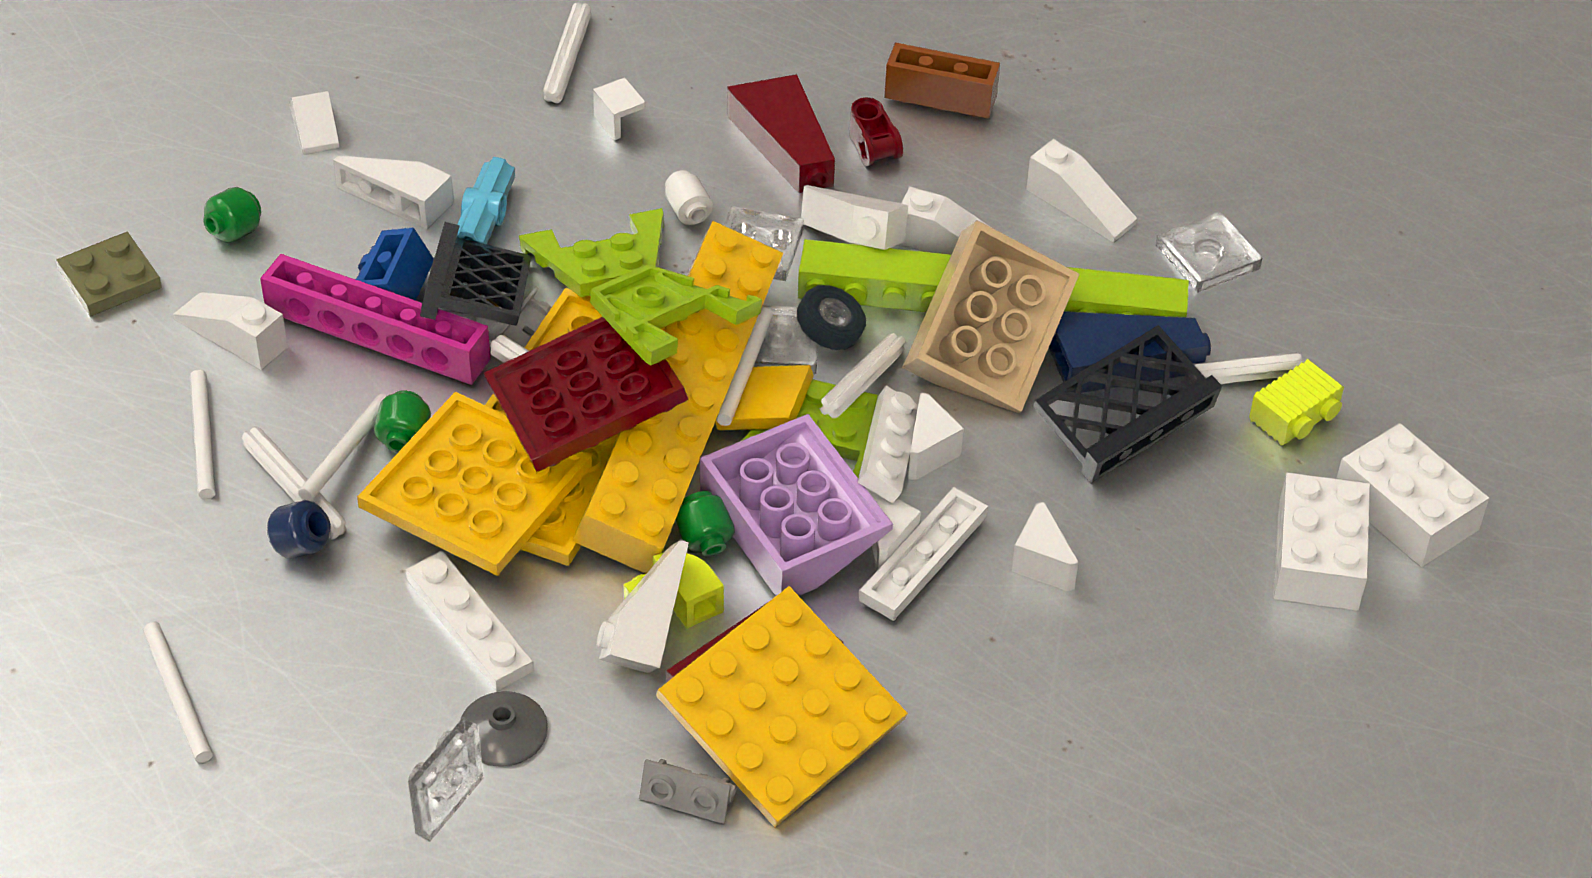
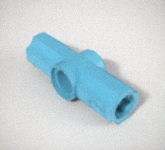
[457,157,515,245]

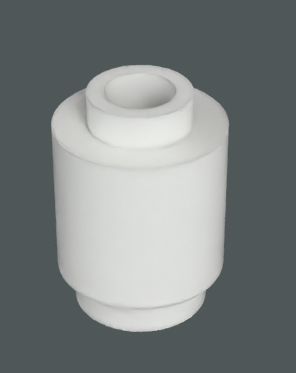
[665,170,713,225]

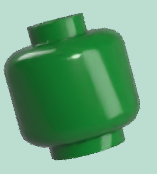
[203,187,262,242]
[374,390,431,453]
[675,491,735,556]

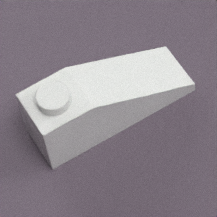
[1026,139,1137,243]
[333,156,454,229]
[801,185,908,250]
[899,187,992,255]
[173,292,288,370]
[597,540,689,673]

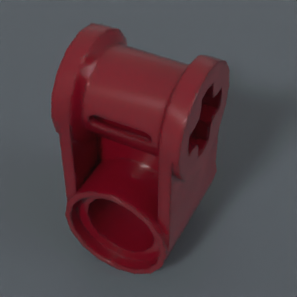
[849,97,903,166]

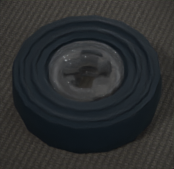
[797,285,866,350]

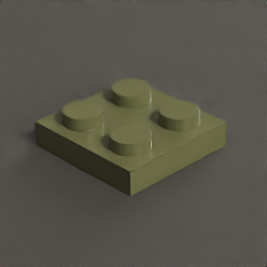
[56,231,162,317]

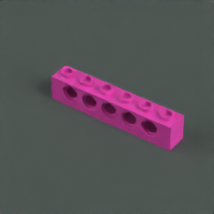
[260,254,491,385]

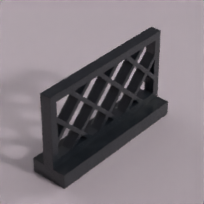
[420,222,532,326]
[1033,325,1222,483]

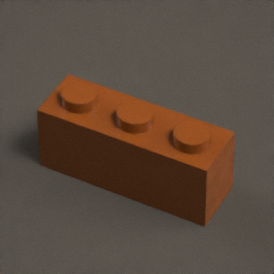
[884,42,1000,119]

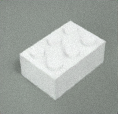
[1337,423,1490,568]
[1274,472,1370,611]

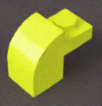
[623,553,724,629]

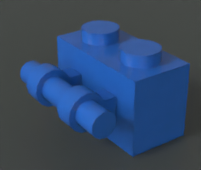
[355,227,434,301]

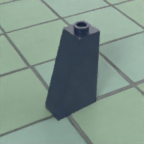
[1049,312,1211,393]

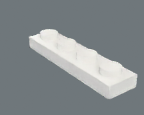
[858,385,918,504]
[859,487,988,621]
[406,551,534,691]

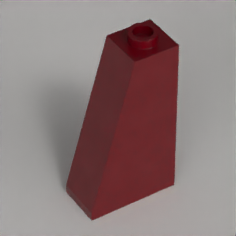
[727,74,835,193]

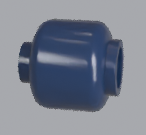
[267,500,331,559]

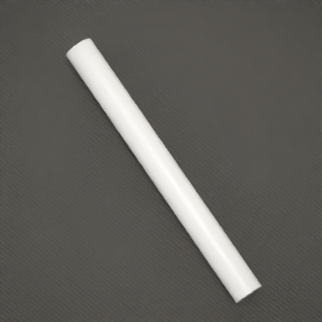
[716,307,773,426]
[190,370,215,500]
[298,394,387,501]
[143,622,213,763]

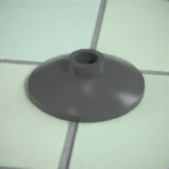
[458,691,548,766]

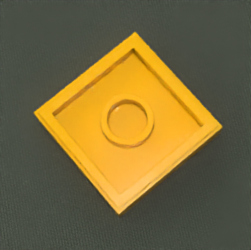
[715,365,814,430]

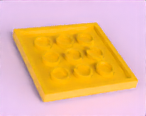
[357,391,592,576]
[656,586,908,828]

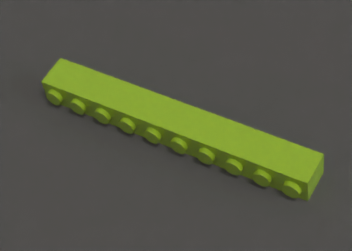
[798,239,1189,317]

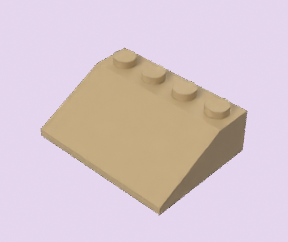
[902,220,1079,413]

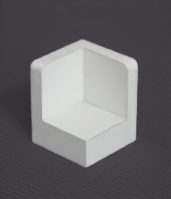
[593,77,645,140]

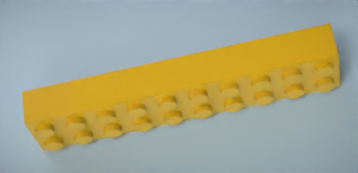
[572,221,784,574]

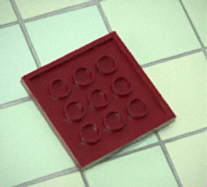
[484,316,689,472]

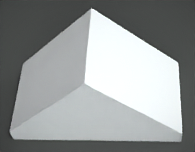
[289,91,340,154]
[908,393,964,480]
[865,487,921,571]
[1011,502,1079,591]

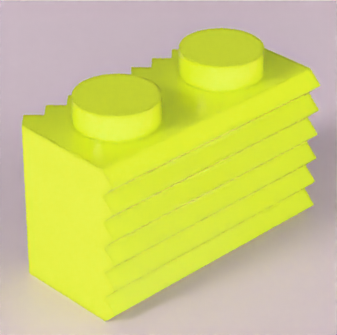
[1249,359,1344,445]

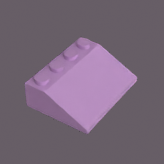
[700,414,893,596]

